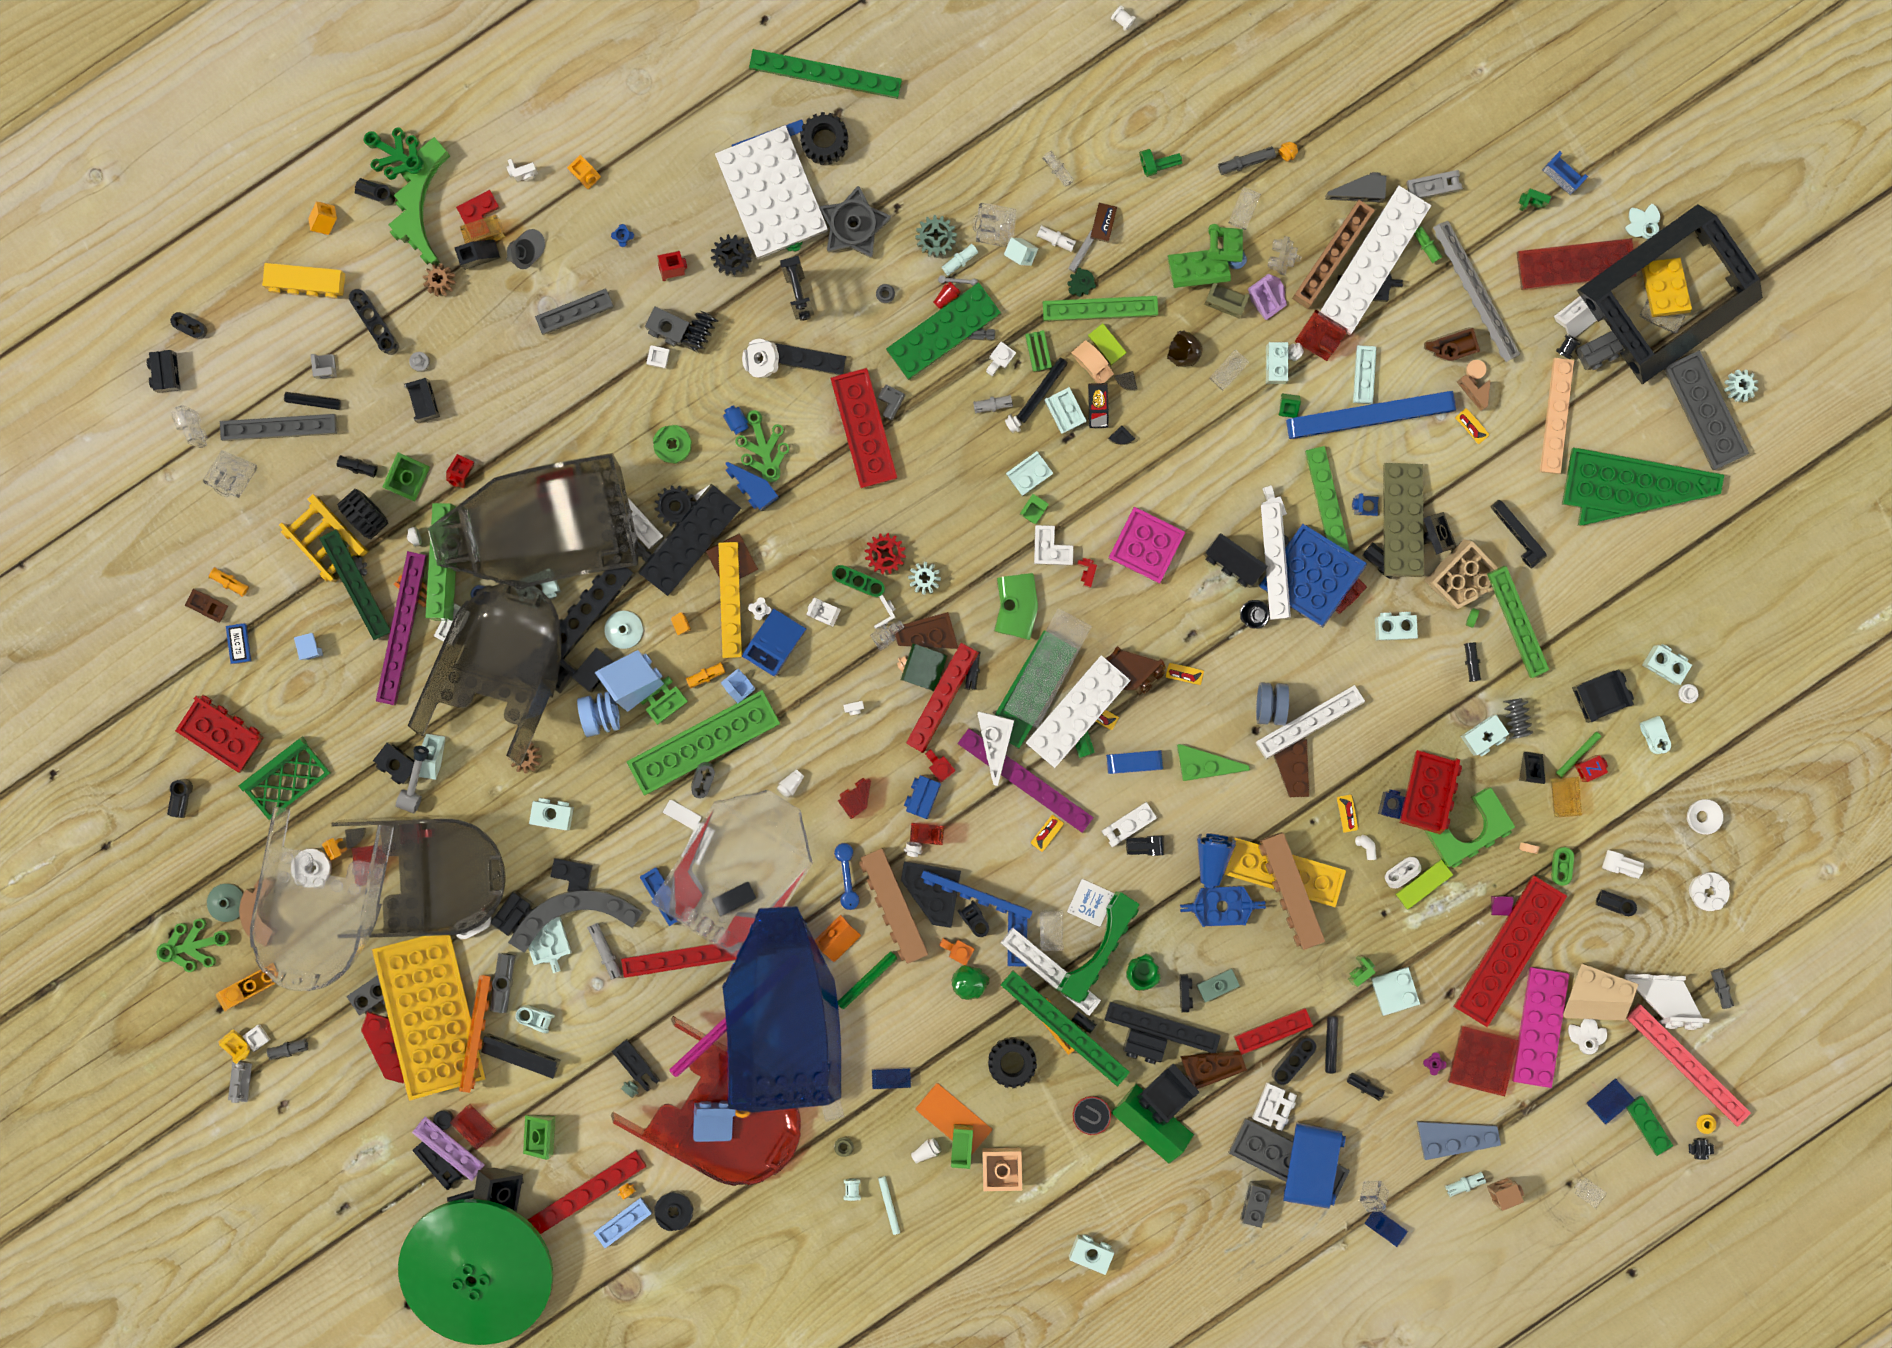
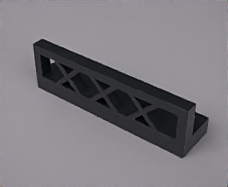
[481,1034,561,1079]

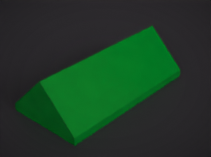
[1111,1084,1194,1164]

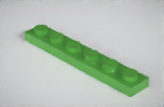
[1042,296,1158,321]
[1305,446,1350,552]
[1487,566,1549,678]

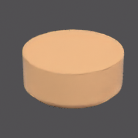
[1466,360,1486,380]
[1519,842,1540,854]

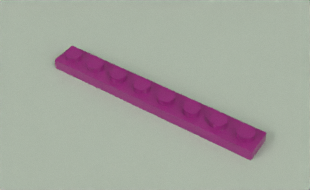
[376,551,428,705]
[958,728,1094,833]

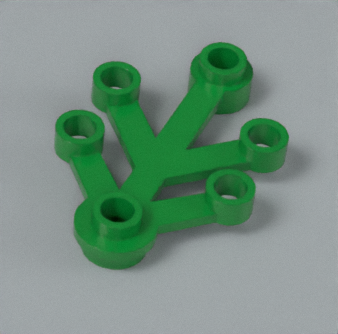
[363,127,424,180]

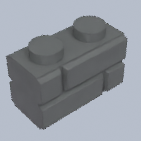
[1575,331,1623,371]

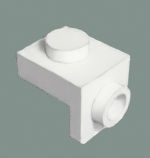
[507,159,538,182]
[807,598,841,627]

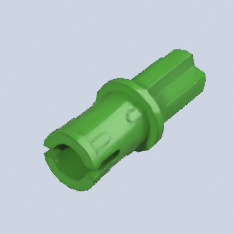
[1414,227,1443,264]

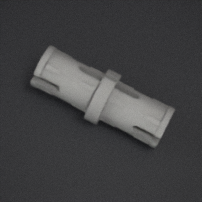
[973,395,1013,414]

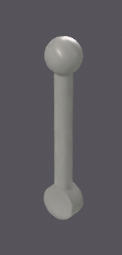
[938,275,978,286]

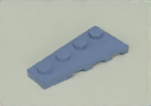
[1416,1121,1501,1160]

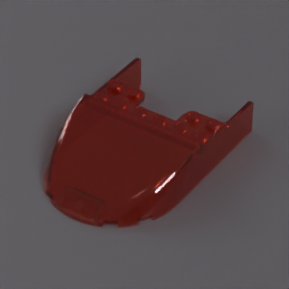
[611,1016,801,1186]

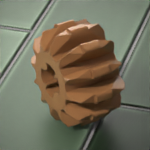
[423,263,456,297]
[508,741,542,774]

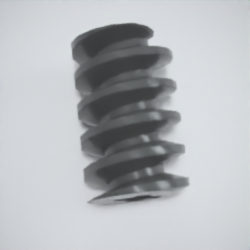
[1503,698,1533,739]

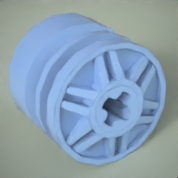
[577,691,620,737]

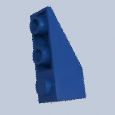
[725,462,779,511]

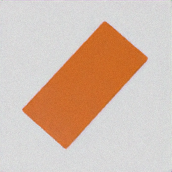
[916,1083,992,1155]

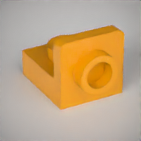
[567,155,601,189]

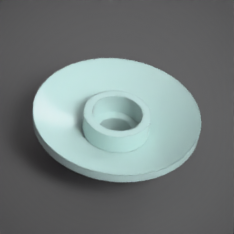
[605,611,643,649]

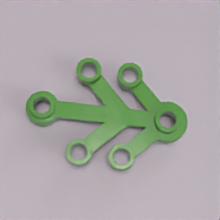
[735,410,789,482]
[156,918,230,972]

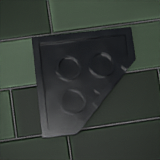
[901,861,961,928]

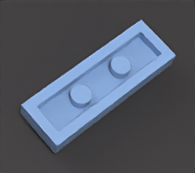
[594,1197,652,1248]

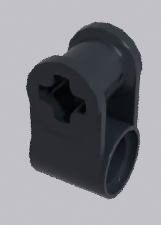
[957,900,989,937]

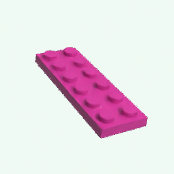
[1512,967,1569,1088]

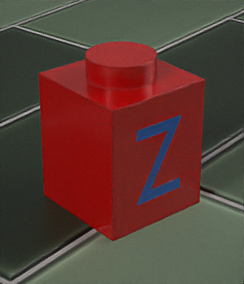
[1575,755,1608,782]

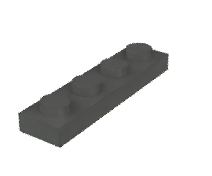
[535,288,614,335]

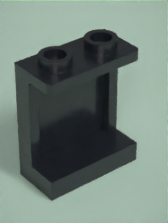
[1572,669,1634,723]
[1137,1063,1200,1126]

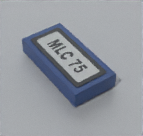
[226,623,251,664]

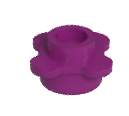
[1423,1052,1446,1076]

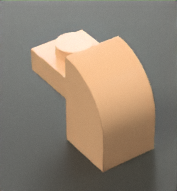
[1071,340,1114,383]

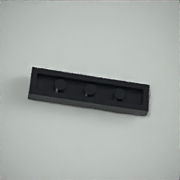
[775,343,846,375]

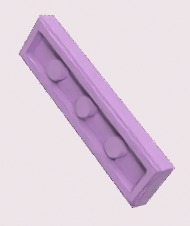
[412,1117,485,1181]

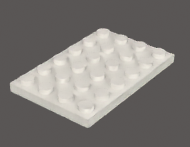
[715,126,828,259]

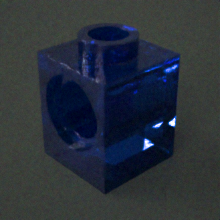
[1378,789,1405,819]

